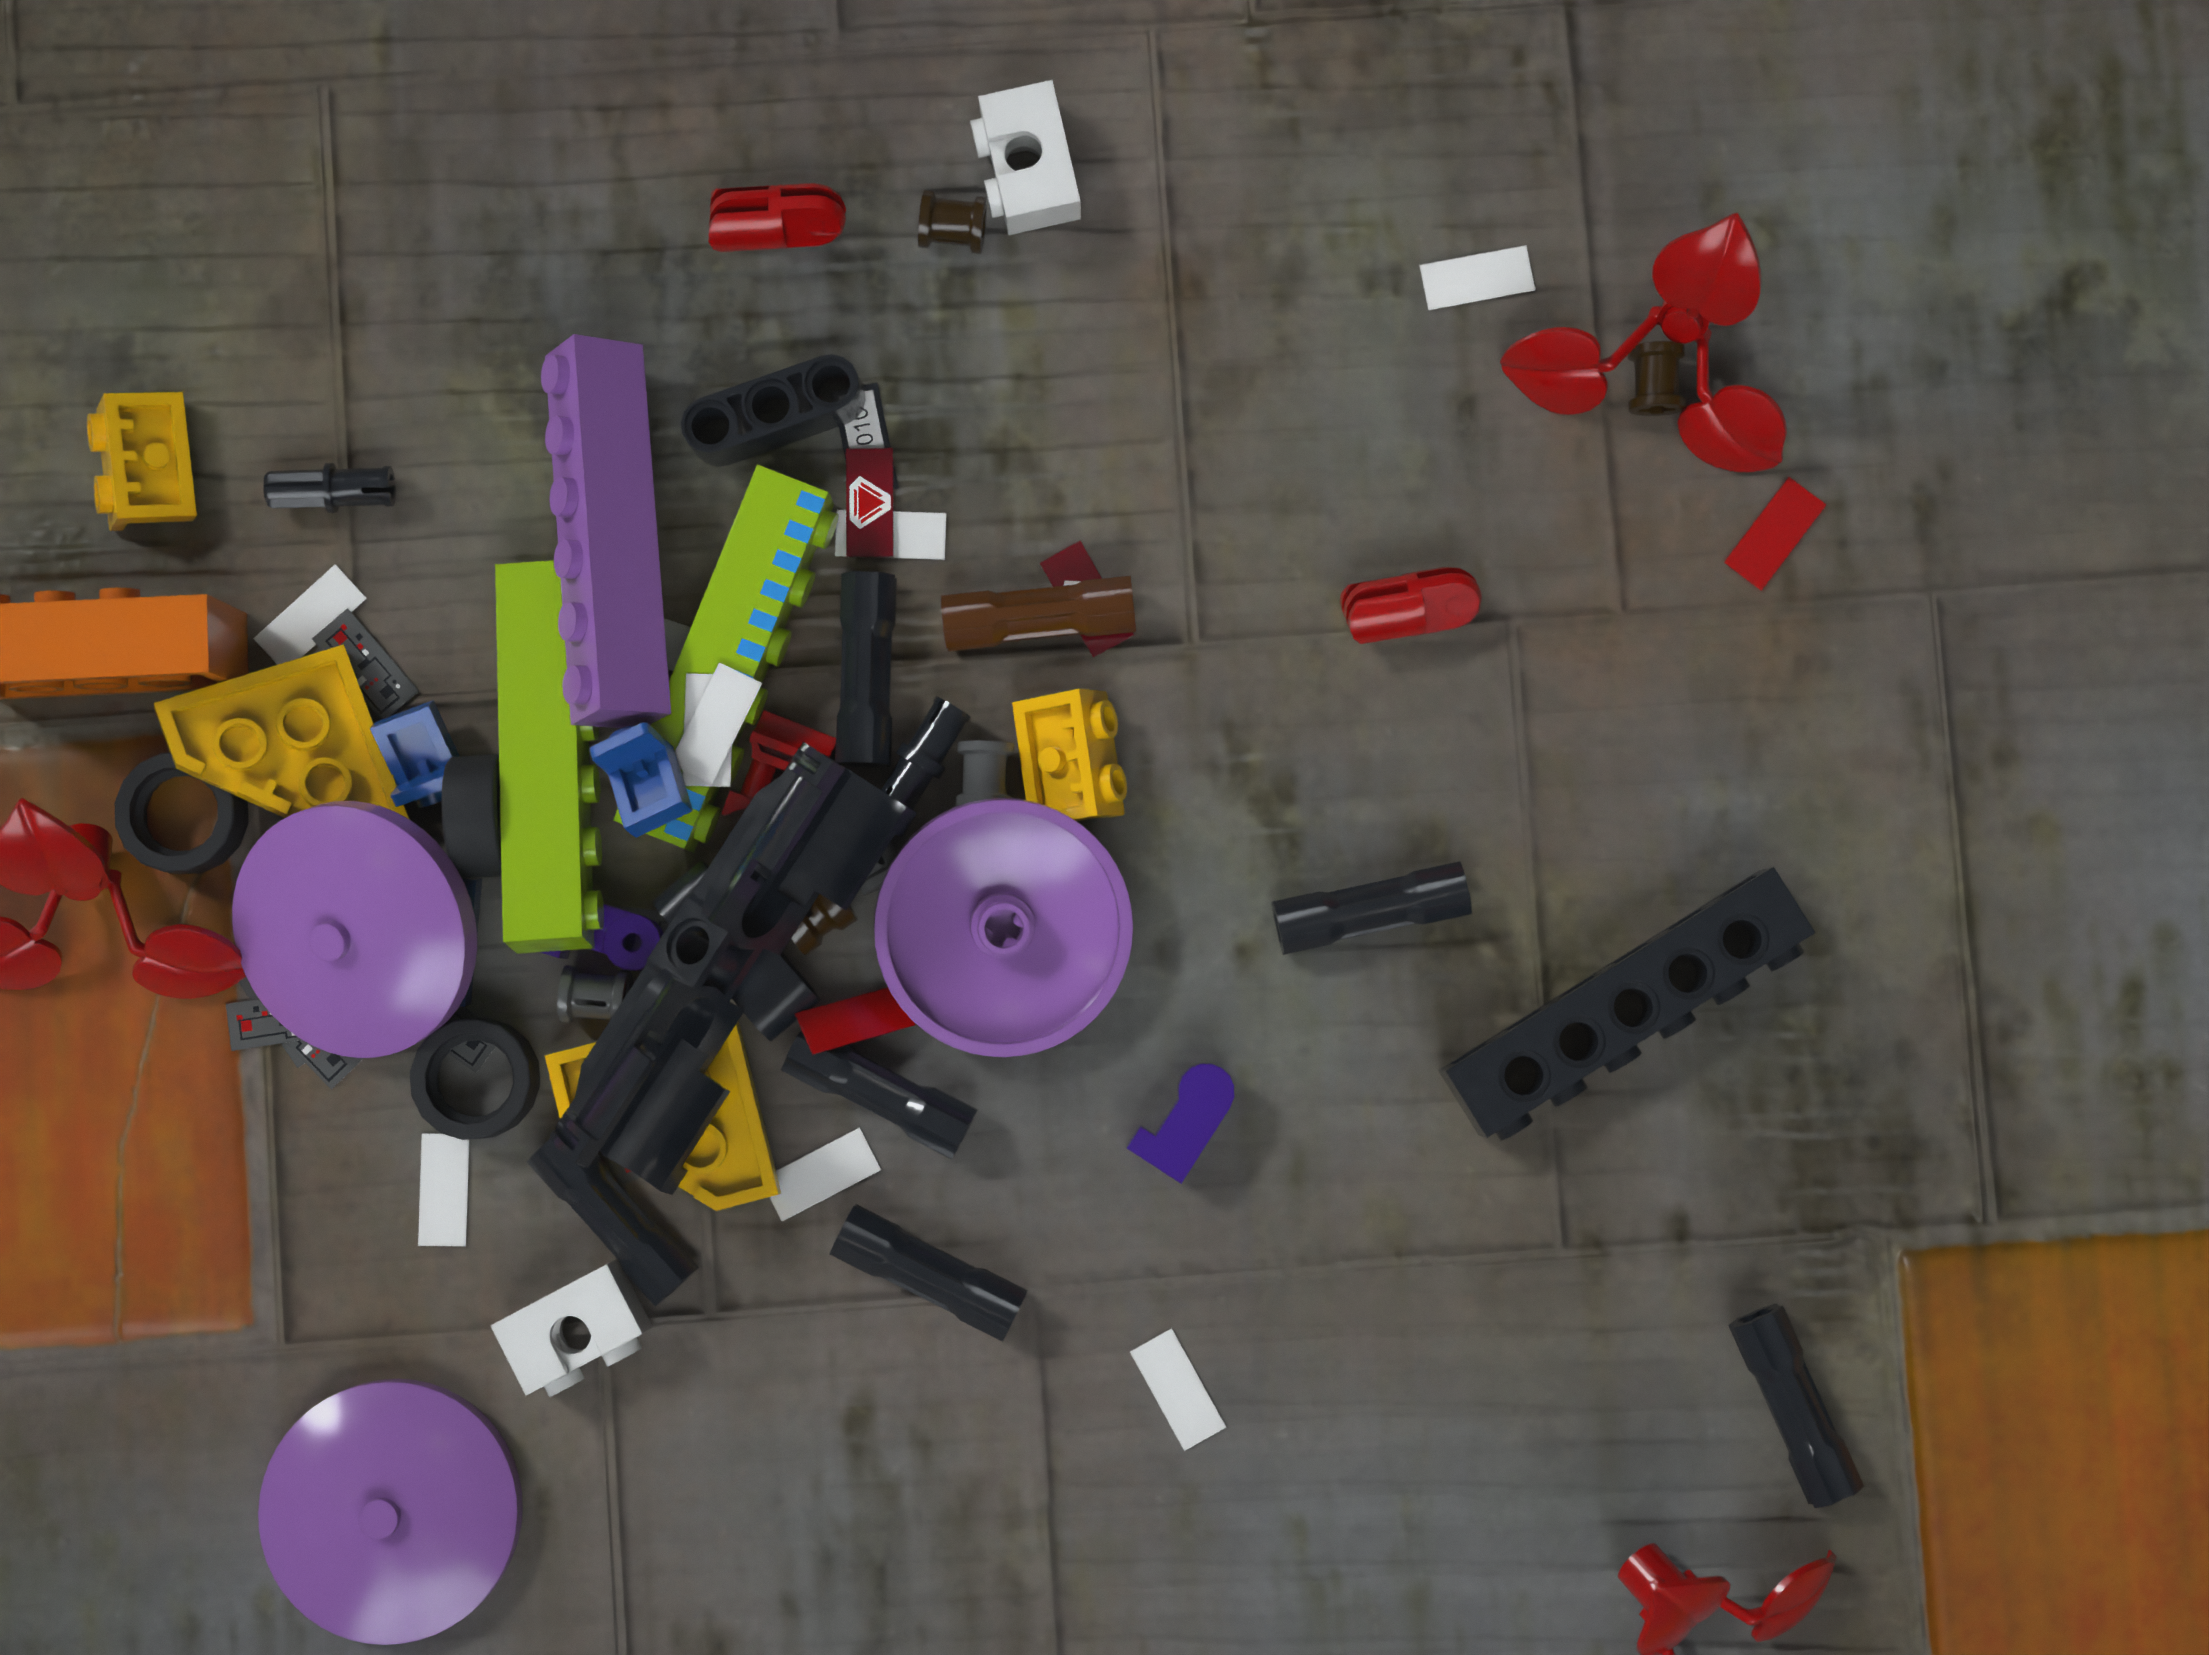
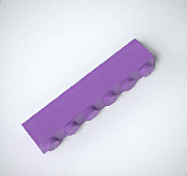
[541,334,671,728]

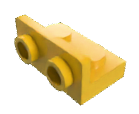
[87,392,197,531]
[1012,689,1127,821]

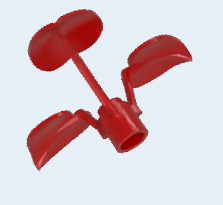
[1500,213,1787,472]
[0,798,246,999]
[1618,1543,1837,1655]

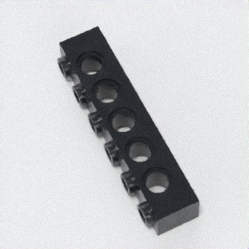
[1438,867,1816,1141]

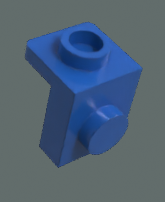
[370,700,460,808]
[589,722,693,838]

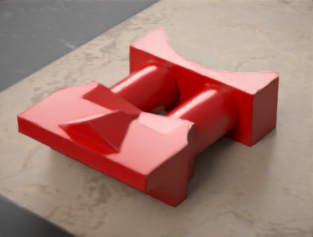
[722,710,836,816]

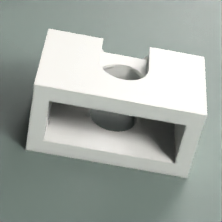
[970,80,1081,235]
[490,1259,653,1397]

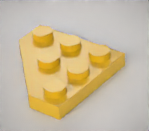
[153,644,409,819]
[544,1021,781,1211]

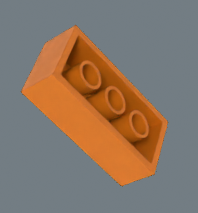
[0,587,249,700]

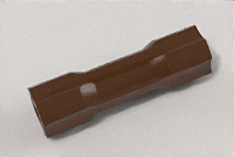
[941,576,1136,651]

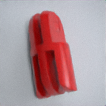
[708,183,846,252]
[1340,567,1482,644]

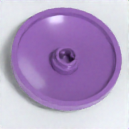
[874,798,1133,1057]
[232,801,477,1058]
[258,1379,523,1645]

